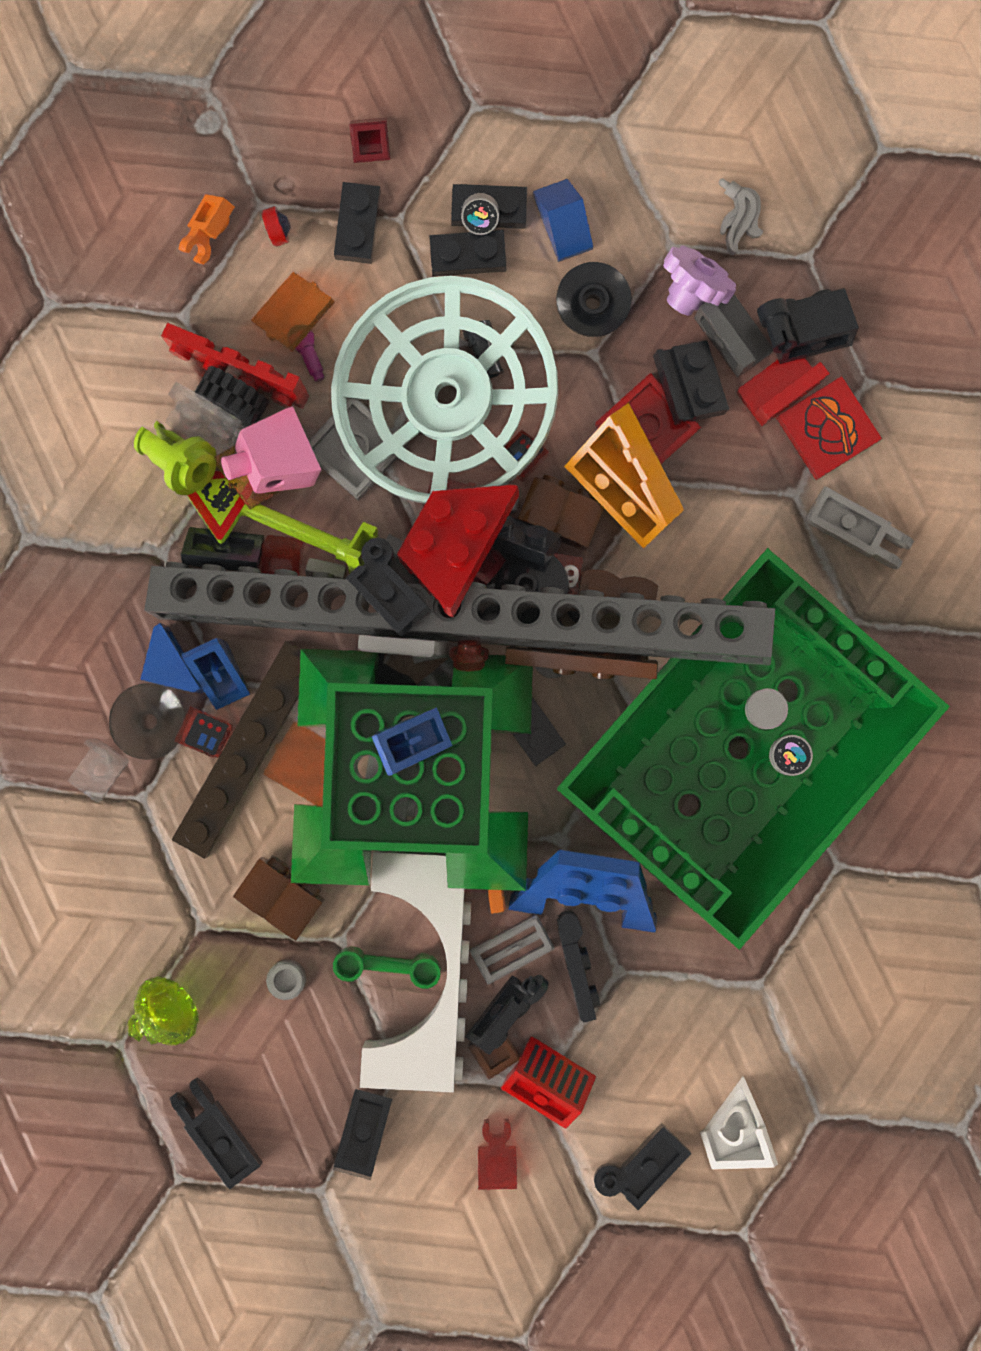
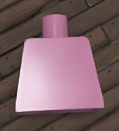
[221,406,321,493]

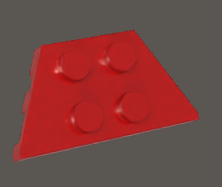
[397,485,520,617]

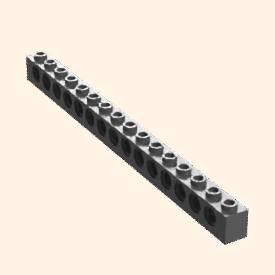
[144,562,775,666]

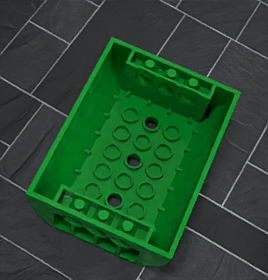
[556,548,950,950]

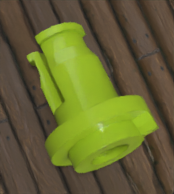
[134,421,217,495]

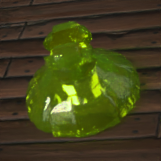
[127,976,199,1046]

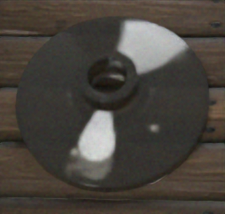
[109,683,186,760]

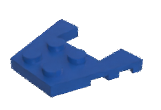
[508,850,657,933]

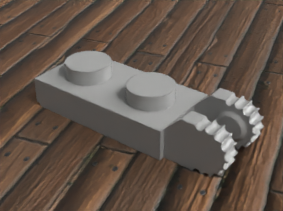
[804,487,914,570]

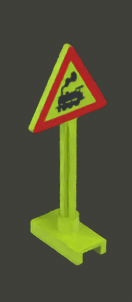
[187,471,379,574]

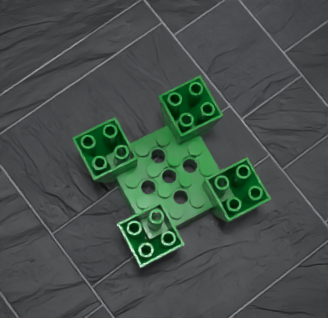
[291,649,533,891]

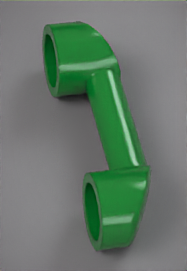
[333,946,441,989]

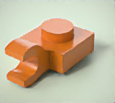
[179,194,235,265]

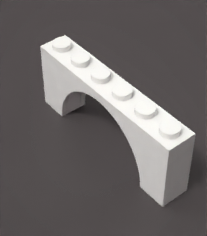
[360,851,471,1093]

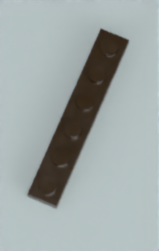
[172,641,301,859]

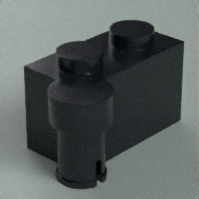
[757,288,859,364]

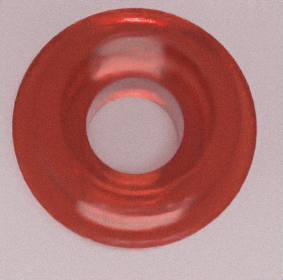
[449,640,489,671]

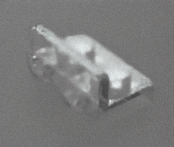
[166,382,246,458]

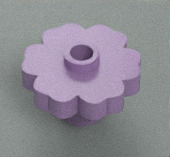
[663,245,736,316]

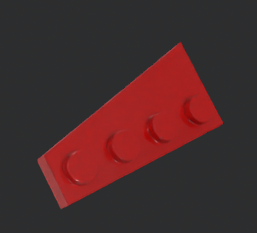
[161,322,309,409]

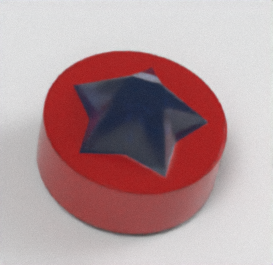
[261,206,291,247]

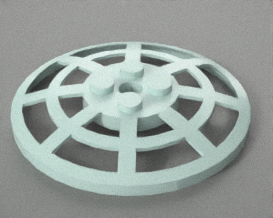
[331,276,558,503]

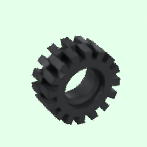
[194,366,269,427]

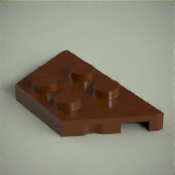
[505,646,658,679]

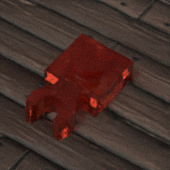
[478,1119,517,1190]

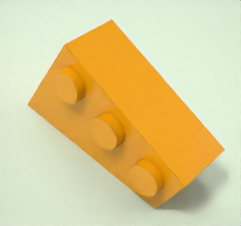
[564,403,684,549]

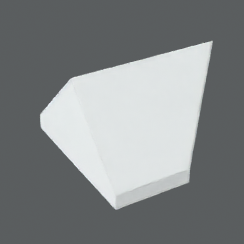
[700,1076,778,1169]

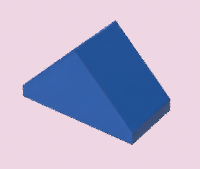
[532,179,593,262]
[140,623,204,694]
[182,638,250,710]
[371,707,453,776]

